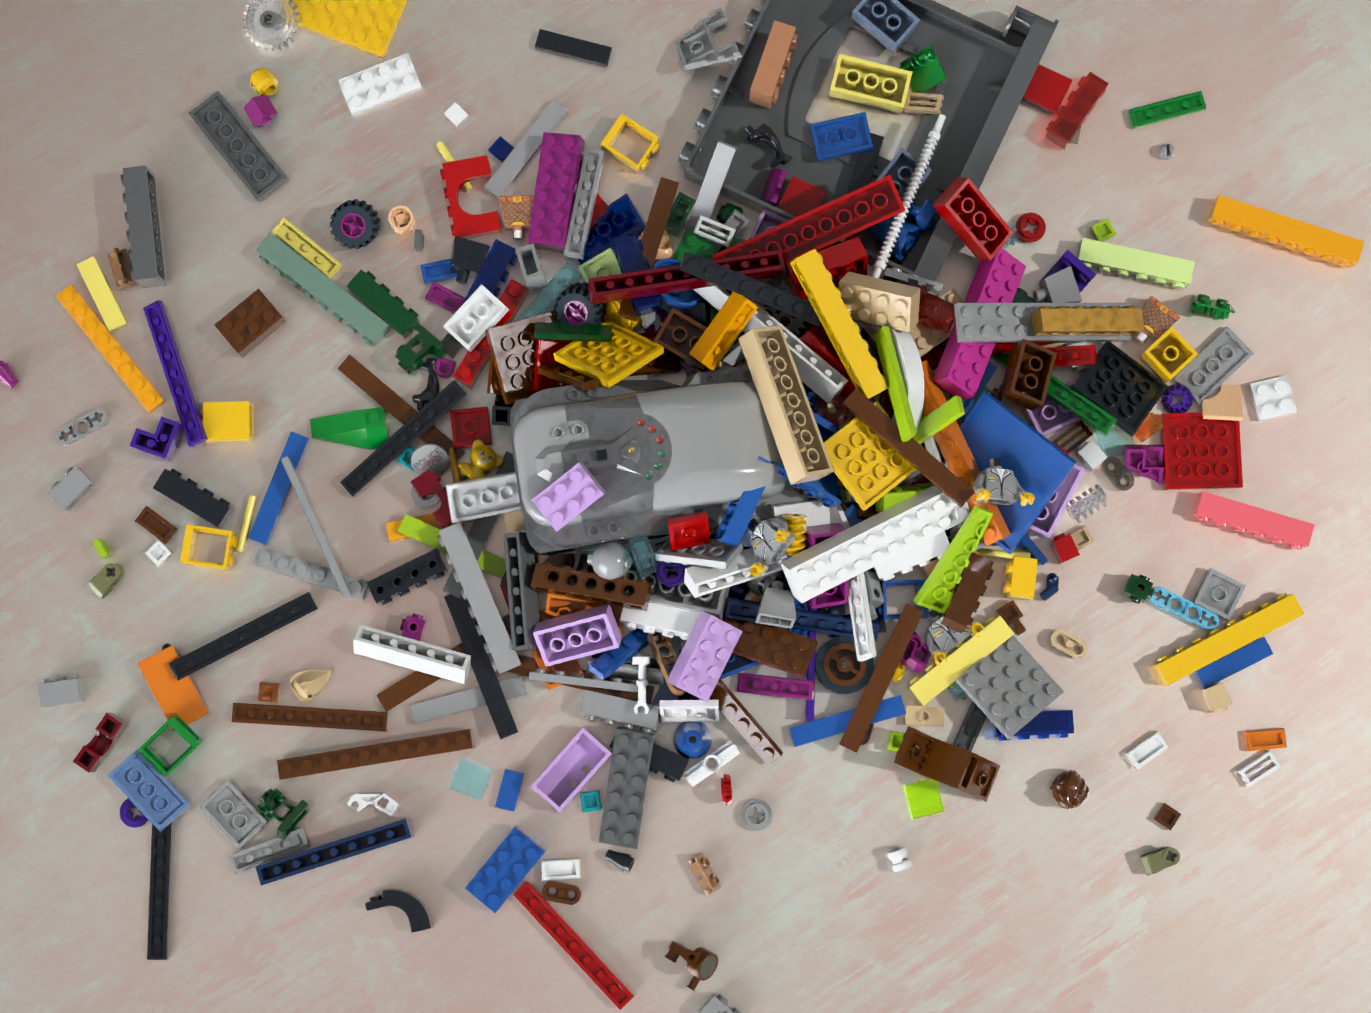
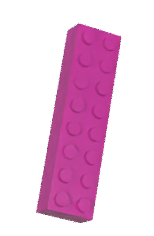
[932,248,1026,400]

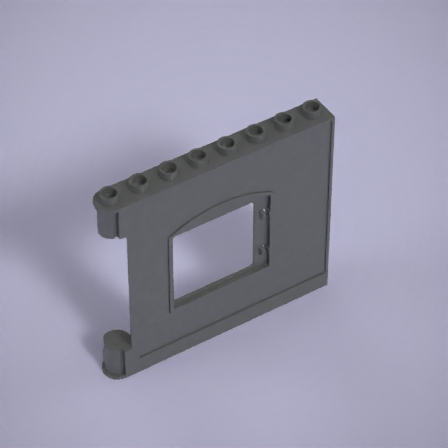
[678,0,1059,281]

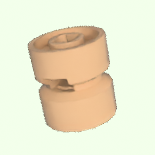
[388,205,416,236]

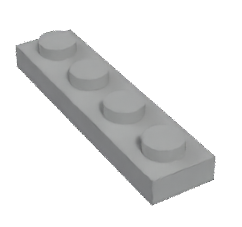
[228,828,309,874]

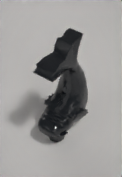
[745,124,793,168]
[412,358,440,411]

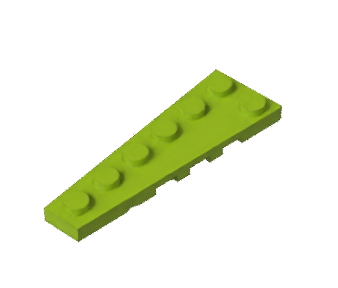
[913,505,993,613]

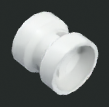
[887,847,912,872]

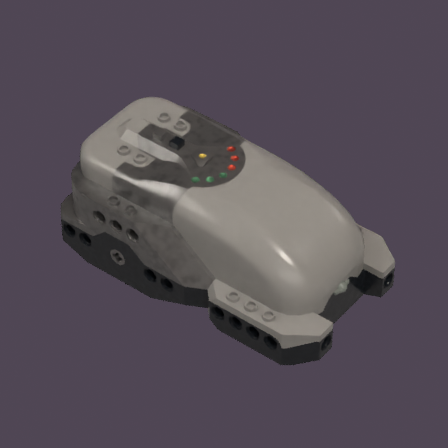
[510,365,810,555]

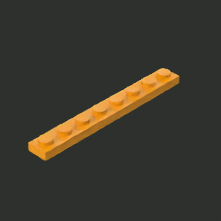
[56,284,165,413]

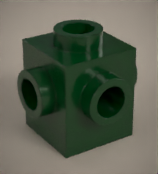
[1122,574,1155,604]

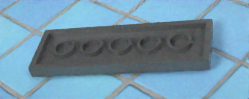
[188,91,288,201]
[599,727,655,849]

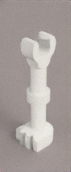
[632,656,650,714]

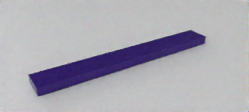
[143,300,208,447]

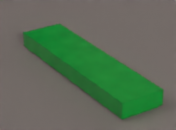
[1128,91,1207,129]

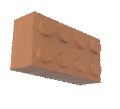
[749,20,798,109]

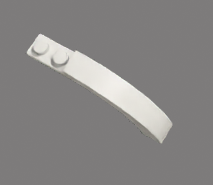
[866,322,924,431]

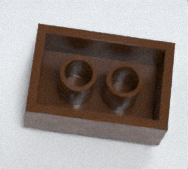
[214,288,287,357]
[653,308,707,372]
[999,339,1057,411]

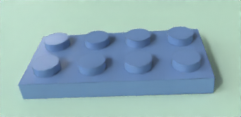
[107,749,190,832]

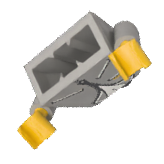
[972,458,1035,506]
[749,516,796,577]
[925,610,985,666]

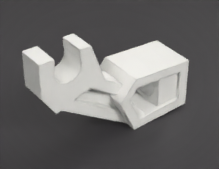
[347,793,401,816]

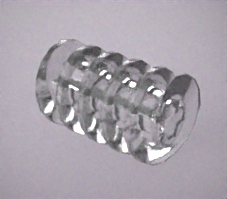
[1065,484,1107,523]

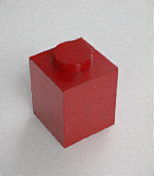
[1050,533,1080,564]

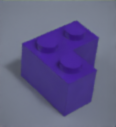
[130,416,183,462]

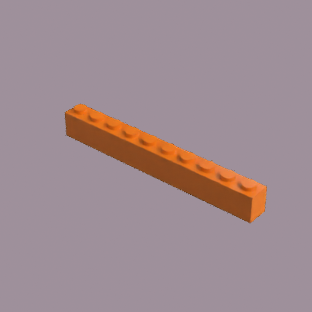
[921,360,1011,546]

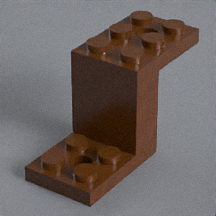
[894,726,1000,802]

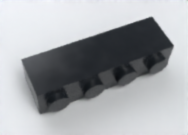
[153,468,234,529]
[609,726,689,783]

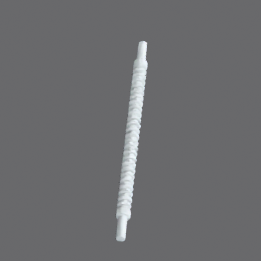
[871,114,946,278]

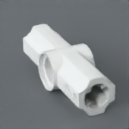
[683,740,740,787]

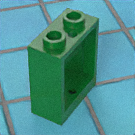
[139,713,203,776]

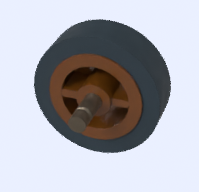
[815,636,874,694]

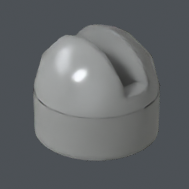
[1158,144,1175,160]

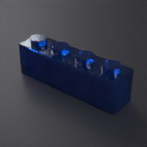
[612,234,661,317]
[461,239,518,306]
[993,710,1074,741]

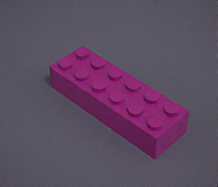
[527,132,585,251]

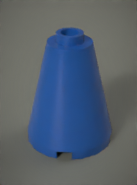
[867,217,921,260]
[673,722,712,759]

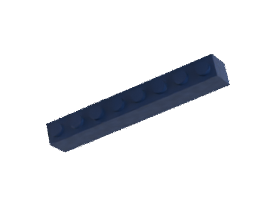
[256,818,414,886]

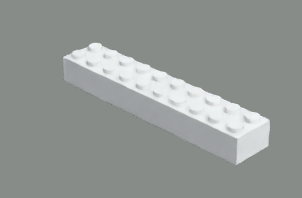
[780,485,970,603]

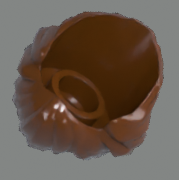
[1050,770,1090,809]

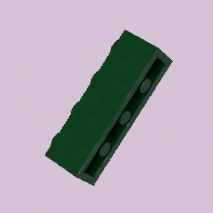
[346,269,420,339]

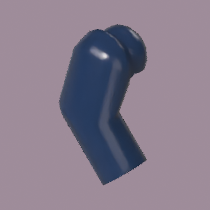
[1039,573,1059,601]

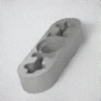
[56,409,109,446]

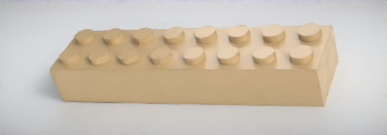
[738,326,834,485]

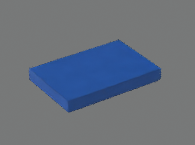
[810,112,873,162]

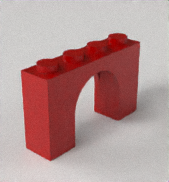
[440,155,502,239]

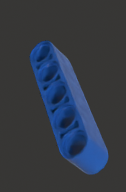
[716,456,775,547]

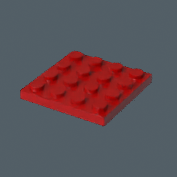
[1161,412,1243,490]

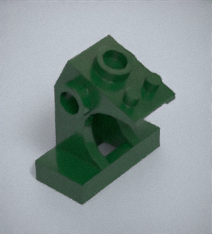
[395,322,445,375]
[257,788,309,840]

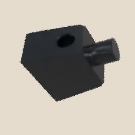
[450,236,490,284]

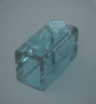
[629,536,657,578]

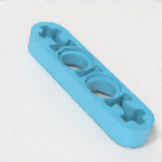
[1150,587,1220,630]

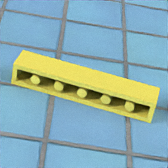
[908,616,1014,706]

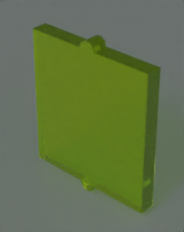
[905,779,944,819]

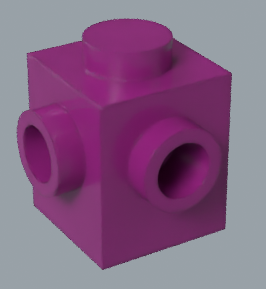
[244,95,278,127]
[400,613,428,642]

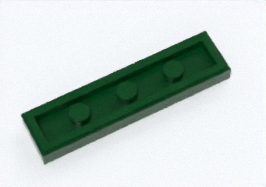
[534,322,613,342]

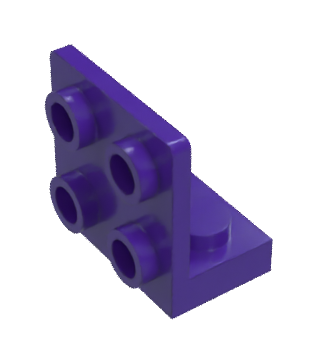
[1040,249,1096,292]

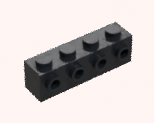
[366,549,448,605]

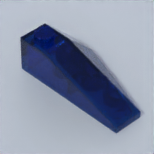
[577,193,646,265]

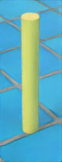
[436,141,472,192]
[235,495,256,552]
[972,548,1031,559]

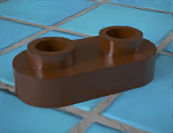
[542,881,581,905]

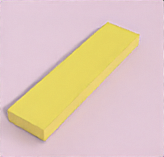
[272,217,342,279]
[76,256,128,332]

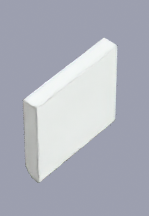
[444,102,468,127]

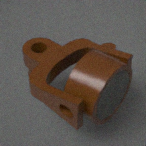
[665,941,718,991]

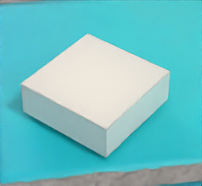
[145,539,173,567]

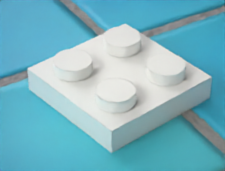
[1248,375,1297,422]

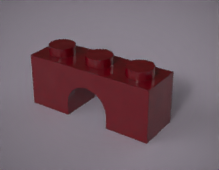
[410,469,454,529]
[73,713,128,773]

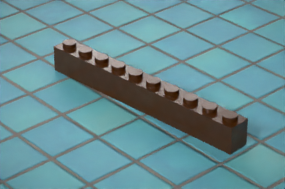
[277,729,475,780]

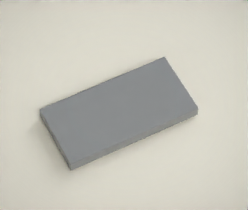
[1172,326,1254,406]

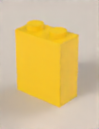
[200,401,253,443]

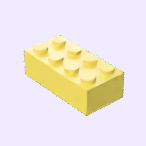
[829,54,912,114]

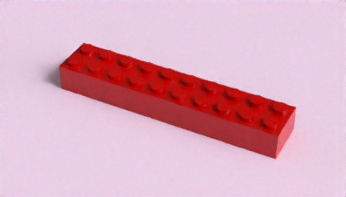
[713,175,906,265]

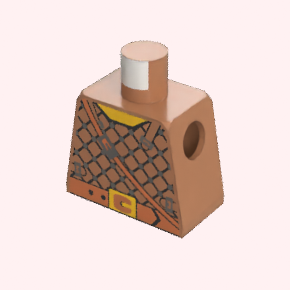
[499,195,534,240]
[1134,295,1180,344]

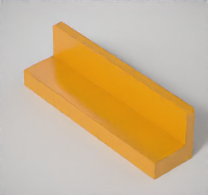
[689,292,759,371]

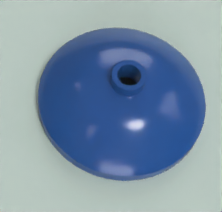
[652,258,702,308]

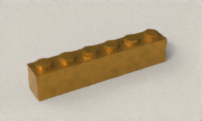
[1031,305,1145,336]

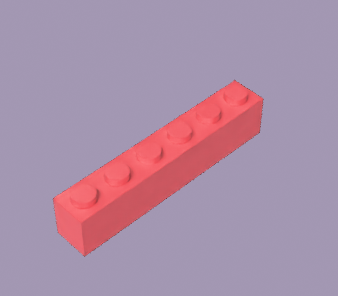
[1193,491,1315,550]

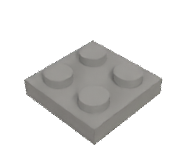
[1193,568,1246,620]

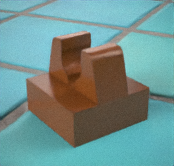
[258,682,280,703]

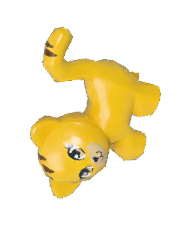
[458,439,504,481]

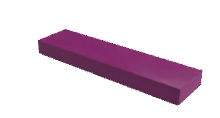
[737,673,815,700]

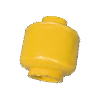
[249,68,278,96]

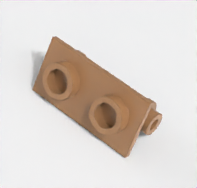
[108,248,136,289]
[688,853,721,895]

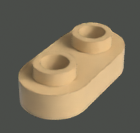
[1050,629,1087,658]

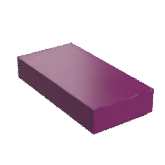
[425,282,467,314]

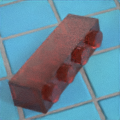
[1046,72,1109,149]

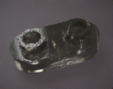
[1101,456,1134,491]

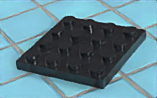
[1070,341,1168,437]

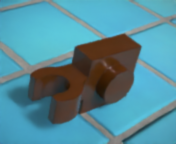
[996,600,1026,636]

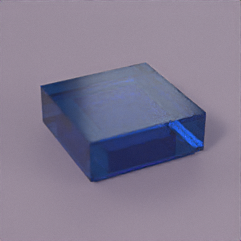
[488,136,514,163]

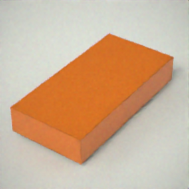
[1244,728,1287,751]

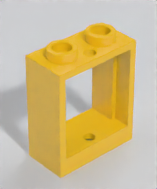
[601,113,660,173]
[180,524,238,571]

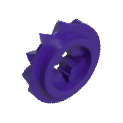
[1162,384,1193,413]
[656,561,687,587]
[120,798,148,828]

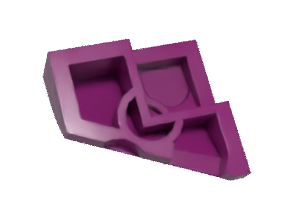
[760,168,787,206]
[1124,444,1164,484]
[900,634,931,673]

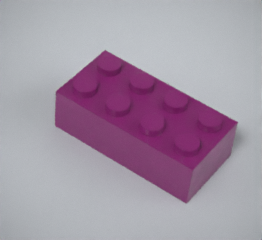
[803,523,849,609]

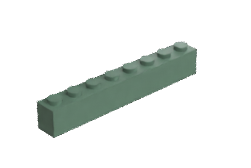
[256,233,391,346]

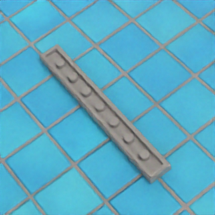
[281,456,353,600]

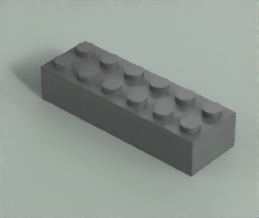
[121,165,166,288]

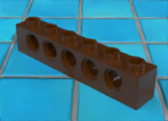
[531,562,652,611]

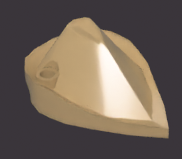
[290,669,333,702]

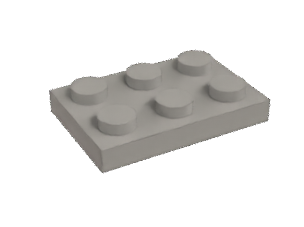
[200,780,269,849]

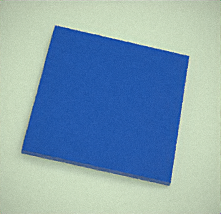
[940,391,1077,554]

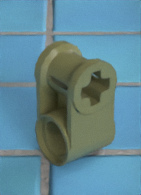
[87,563,125,599]
[1140,847,1180,876]

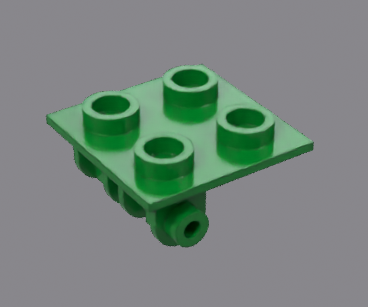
[899,45,947,93]
[1190,294,1235,319]

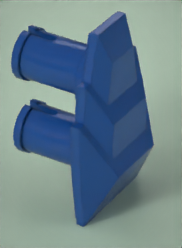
[908,199,936,231]

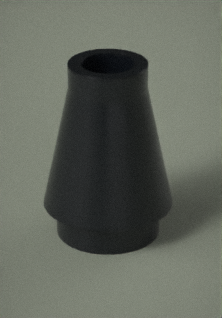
[605,849,635,873]

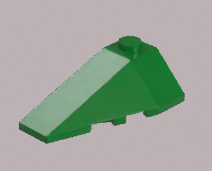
[310,407,389,450]

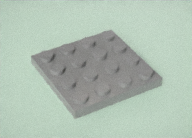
[955,635,1064,740]

